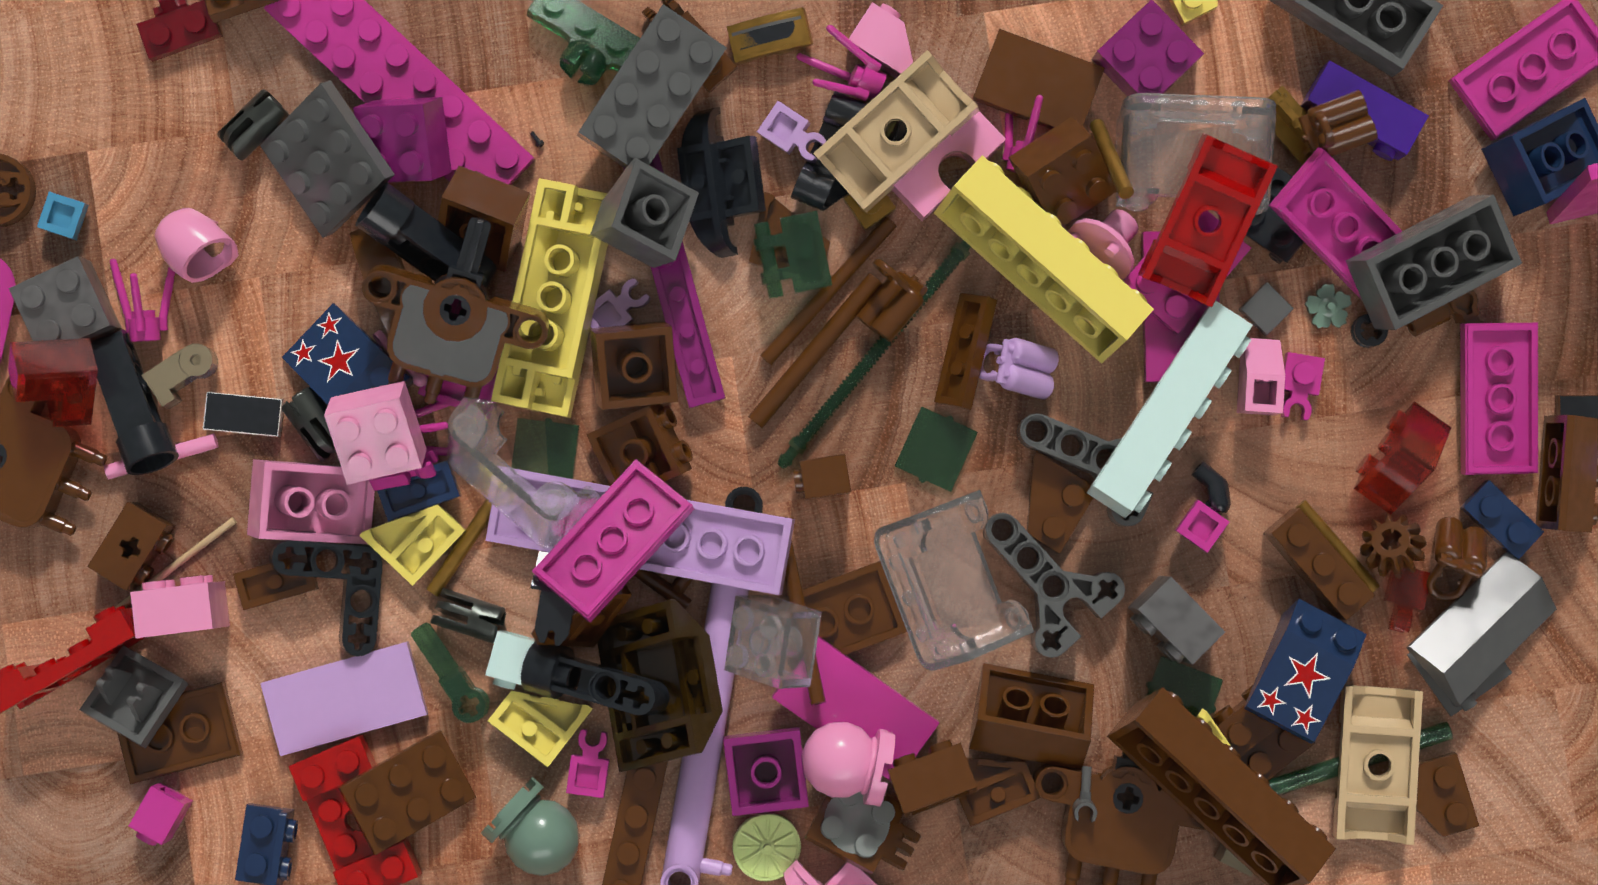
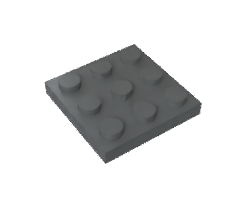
[260,80,395,238]

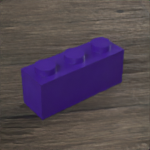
[1300,60,1429,161]

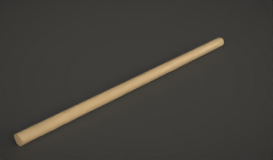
[90,517,237,626]

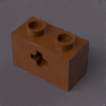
[793,454,851,500]
[87,502,176,591]

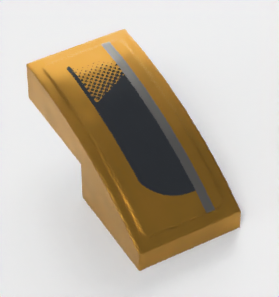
[727,8,814,64]

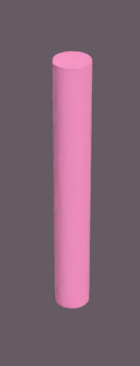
[104,433,218,480]

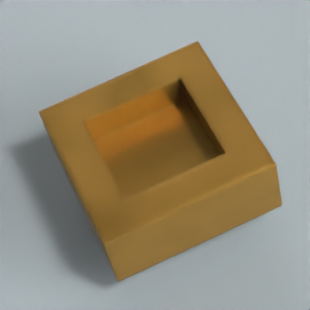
[844,195,896,231]

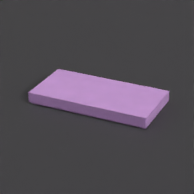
[260,641,428,756]

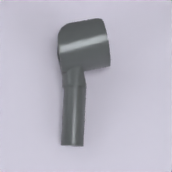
[1072,766,1097,822]

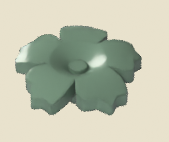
[1305,283,1352,329]

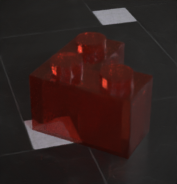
[8,338,98,427]
[1354,401,1452,515]

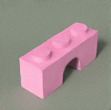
[892,111,1006,222]

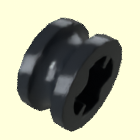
[1350,314,1388,348]

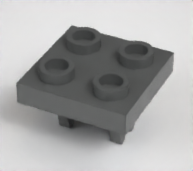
[79,645,188,749]

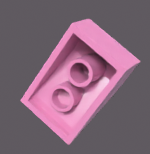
[247,459,375,545]

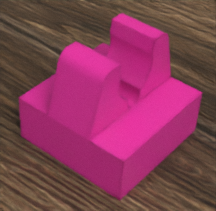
[1175,500,1229,553]

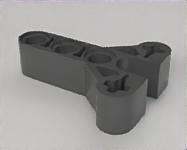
[1017,413,1169,527]
[983,513,1125,658]

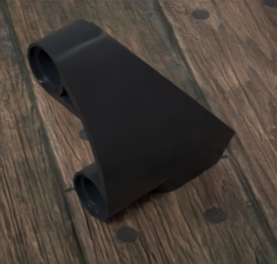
[791,91,907,211]

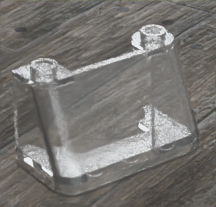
[1116,93,1276,215]
[447,397,601,549]
[874,490,1034,671]

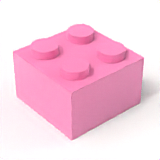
[324,381,427,485]
[130,575,230,638]

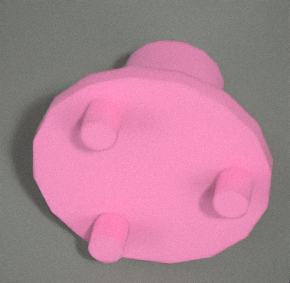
[1068,209,1138,280]

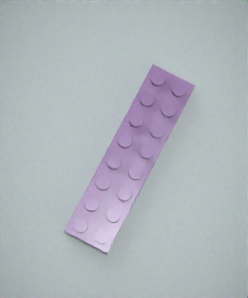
[485,466,795,595]

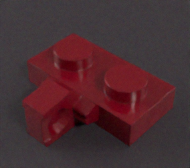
[136,0,223,62]

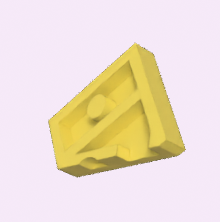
[359,504,466,586]

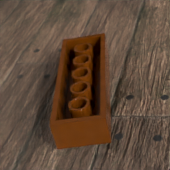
[1107,687,1336,885]

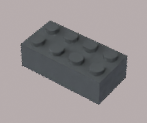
[1269,0,1443,78]
[577,4,727,169]
[1346,194,1523,330]

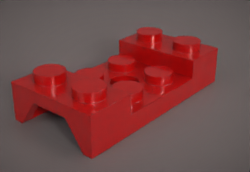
[1138,133,1278,307]
[0,605,147,714]
[288,734,422,885]

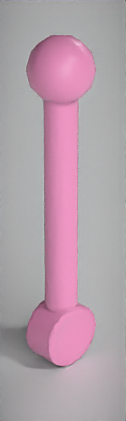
[373,330,428,387]

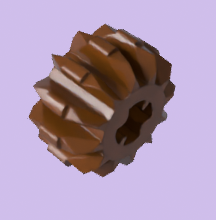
[1360,513,1427,579]

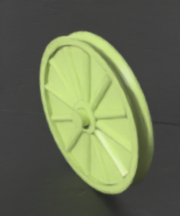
[732,812,801,881]

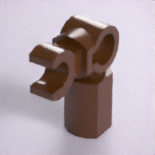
[1407,290,1486,338]

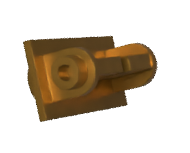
[1254,85,1312,165]

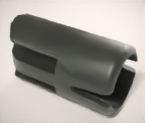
[217,89,289,161]
[282,387,336,462]
[430,588,506,643]

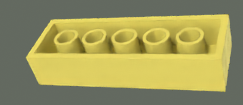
[934,155,1154,364]

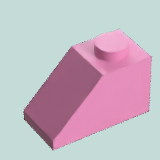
[849,2,913,78]

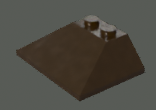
[597,599,723,772]

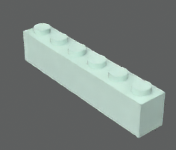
[1087,300,1253,518]

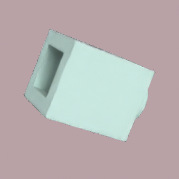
[485,630,535,690]

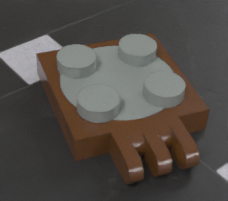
[804,792,921,875]

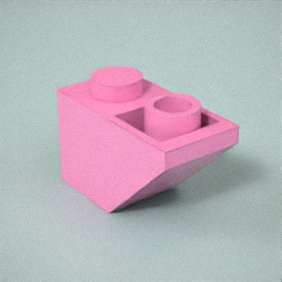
[1237,338,1285,416]

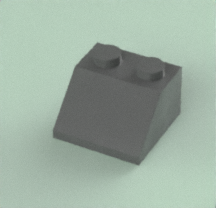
[590,158,699,268]

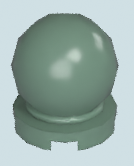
[481,777,580,876]

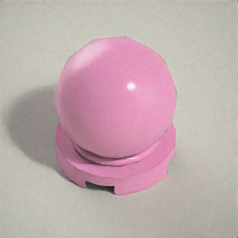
[802,722,895,807]

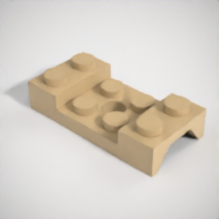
[813,50,980,213]
[1332,685,1423,845]

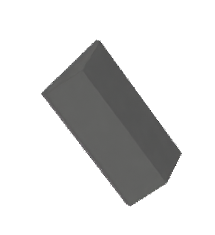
[1406,552,1557,706]

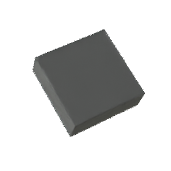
[1239,282,1294,336]

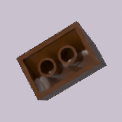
[1536,415,1598,533]
[969,663,1094,770]

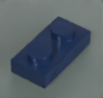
[377,460,461,522]
[1460,480,1544,560]

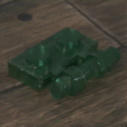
[753,211,832,299]

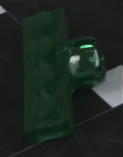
[527,0,640,86]

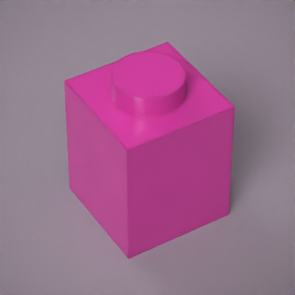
[128,782,193,846]

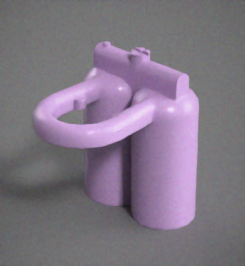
[979,338,1059,400]

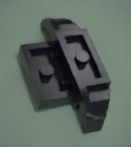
[677,107,766,258]

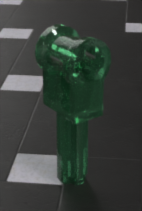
[411,622,490,723]

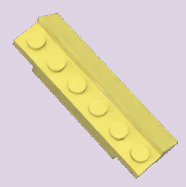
[491,178,608,418]

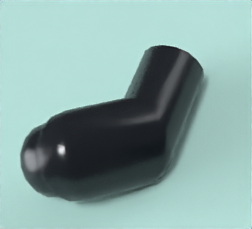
[1191,461,1231,515]

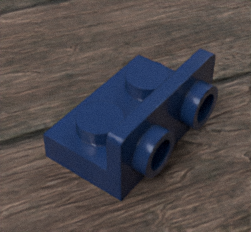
[235,803,298,885]

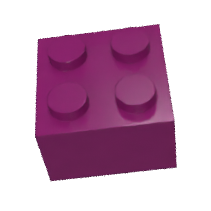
[1092,0,1204,113]
[353,97,452,182]
[723,727,809,816]

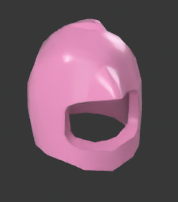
[155,208,239,283]

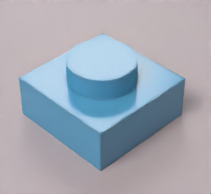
[37,191,89,241]

